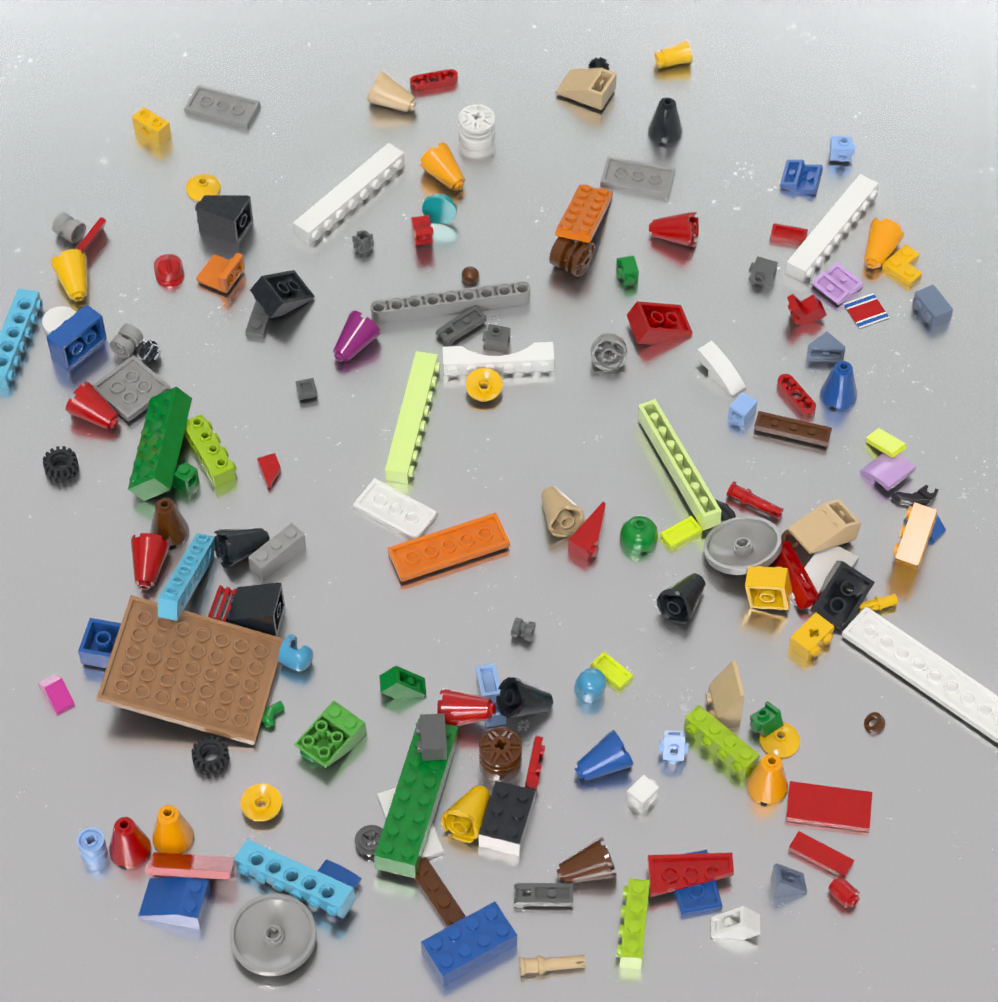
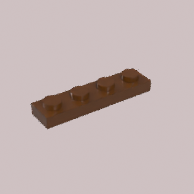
[754,411,832,447]
[414,857,466,928]

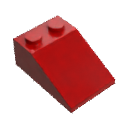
[626,301,693,345]

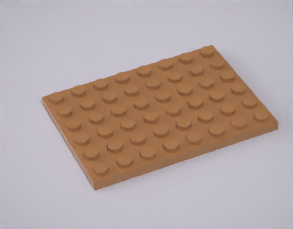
[96,595,284,745]

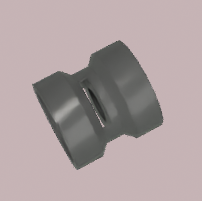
[511,617,536,642]

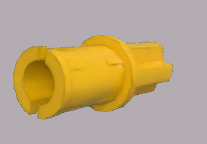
[858,593,898,612]

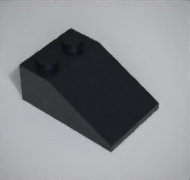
[250,270,315,318]
[810,561,875,632]

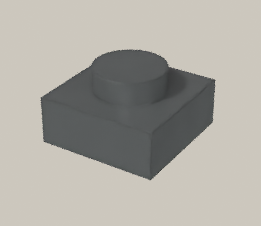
[295,378,318,400]

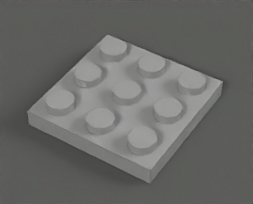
[93,355,171,422]

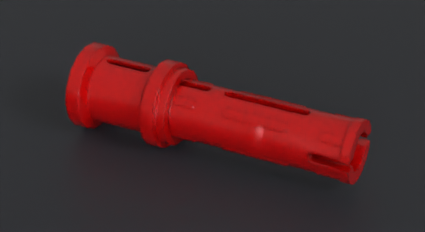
[726,481,784,520]

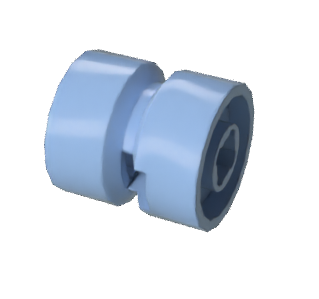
[77,827,108,865]

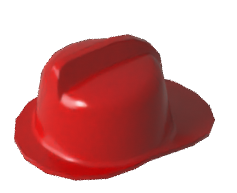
[154,254,184,287]

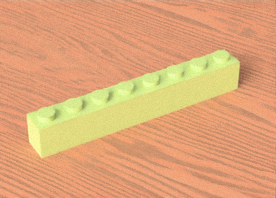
[385,351,441,484]
[638,399,721,530]

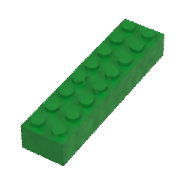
[374,718,458,878]

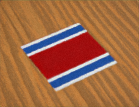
[843,293,890,328]

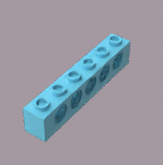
[0,288,43,388]
[158,533,215,621]
[234,839,357,918]

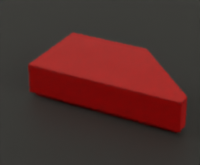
[257,453,281,489]

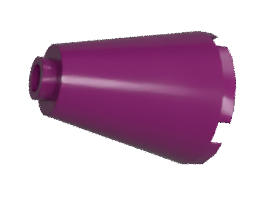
[333,310,380,362]

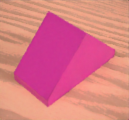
[38,674,75,714]

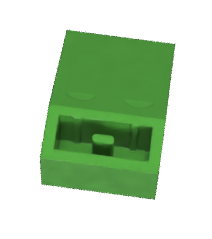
[294,700,367,768]

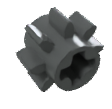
[352,230,374,252]

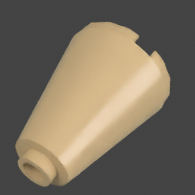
[367,71,417,112]
[541,486,585,537]

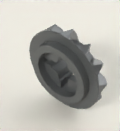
[355,825,383,857]

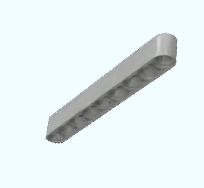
[370,281,530,324]

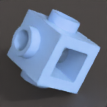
[829,136,856,161]
[659,730,688,763]

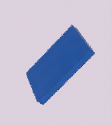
[674,850,723,917]

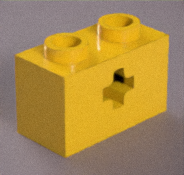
[132,107,171,146]
[789,613,834,661]

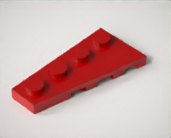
[648,853,734,897]

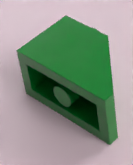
[379,666,426,699]

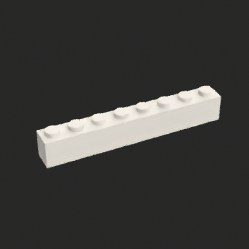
[293,143,405,245]
[785,174,879,283]

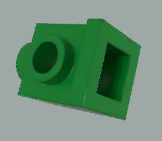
[616,256,639,285]
[173,462,200,495]
[749,701,783,737]

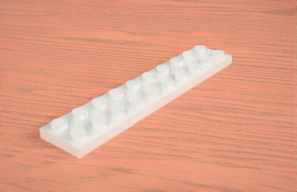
[842,607,998,743]

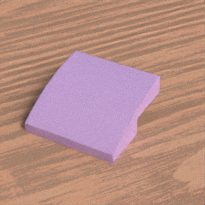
[811,262,864,305]
[860,453,916,491]

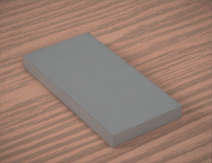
[184,85,261,129]
[600,157,676,198]

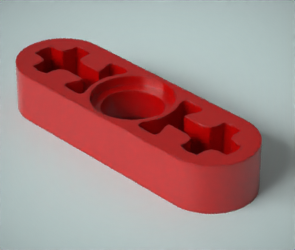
[410,69,458,92]
[777,374,816,418]

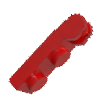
[524,736,545,791]

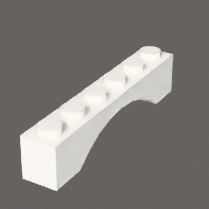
[443,342,555,376]

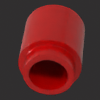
[828,877,860,908]

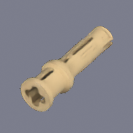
[519,954,585,976]

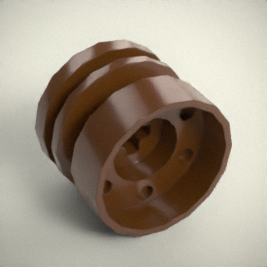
[549,237,595,277]
[479,727,522,782]

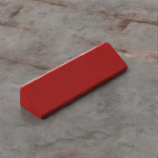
[774,541,818,609]

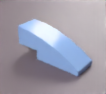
[475,664,506,727]

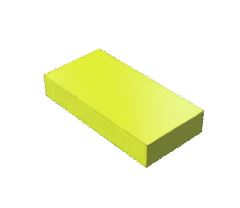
[865,428,906,458]
[660,516,702,550]
[590,651,634,691]

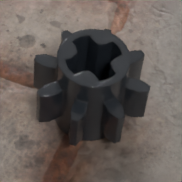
[588,57,609,70]
[138,339,161,362]

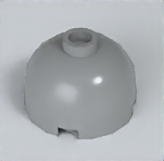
[591,333,628,371]

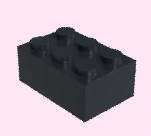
[479,781,536,856]

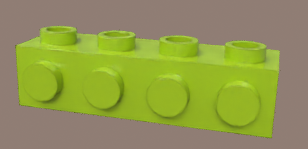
[184,414,237,487]
[684,705,760,780]
[616,878,650,970]

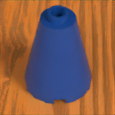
[820,361,857,410]
[575,730,634,781]

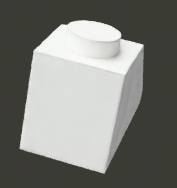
[711,906,760,940]

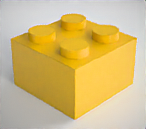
[745,566,792,610]

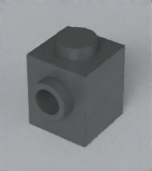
[749,256,778,287]
[482,324,511,353]

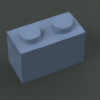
[913,284,953,328]

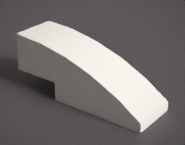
[697,341,746,398]

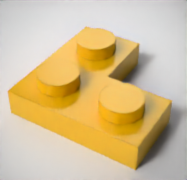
[882,244,922,287]

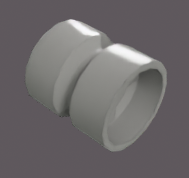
[52,212,86,244]
[109,323,143,358]

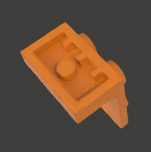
[196,253,245,293]

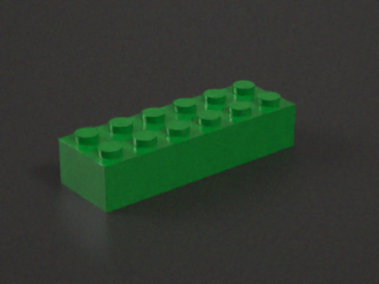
[128,386,192,501]

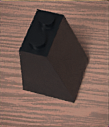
[195,195,253,244]
[226,582,285,637]

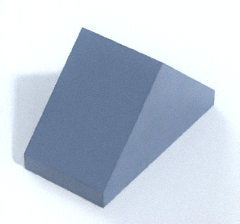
[807,331,845,361]
[771,863,807,897]

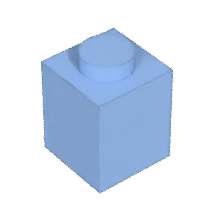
[728,392,757,427]

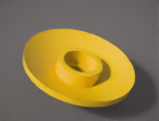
[186,174,221,201]
[466,368,503,401]
[759,722,800,758]
[240,783,282,822]

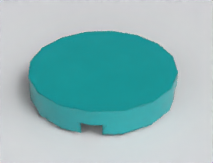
[422,193,457,224]

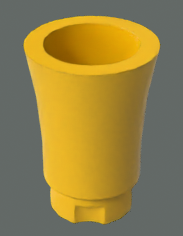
[654,40,693,68]

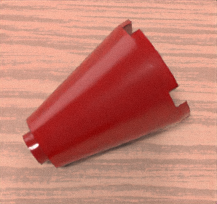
[649,212,699,247]
[65,381,119,430]
[131,533,170,590]
[437,688,496,727]
[109,817,151,868]

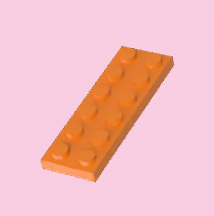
[555,184,613,243]
[387,512,510,582]

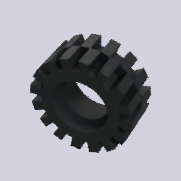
[43,446,79,483]
[191,735,230,776]

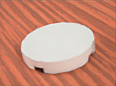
[42,306,76,335]

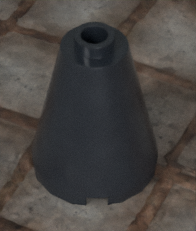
[648,97,682,145]
[214,528,270,568]
[657,573,706,624]
[496,677,553,718]

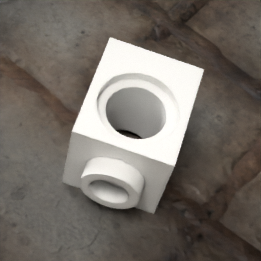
[626,775,659,813]

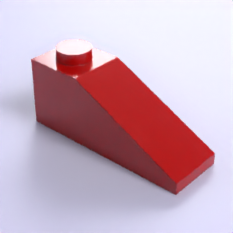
[568,502,606,562]

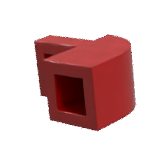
[410,215,434,245]
[787,294,827,325]

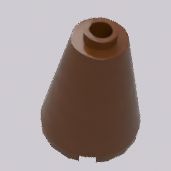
[150,498,189,548]
[556,836,617,883]

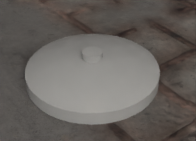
[704,516,782,575]
[230,893,316,976]

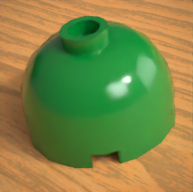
[620,515,658,555]

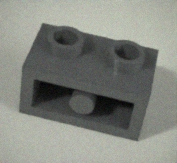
[416,713,447,761]

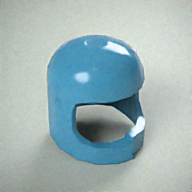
[278,633,313,672]
[574,668,606,703]

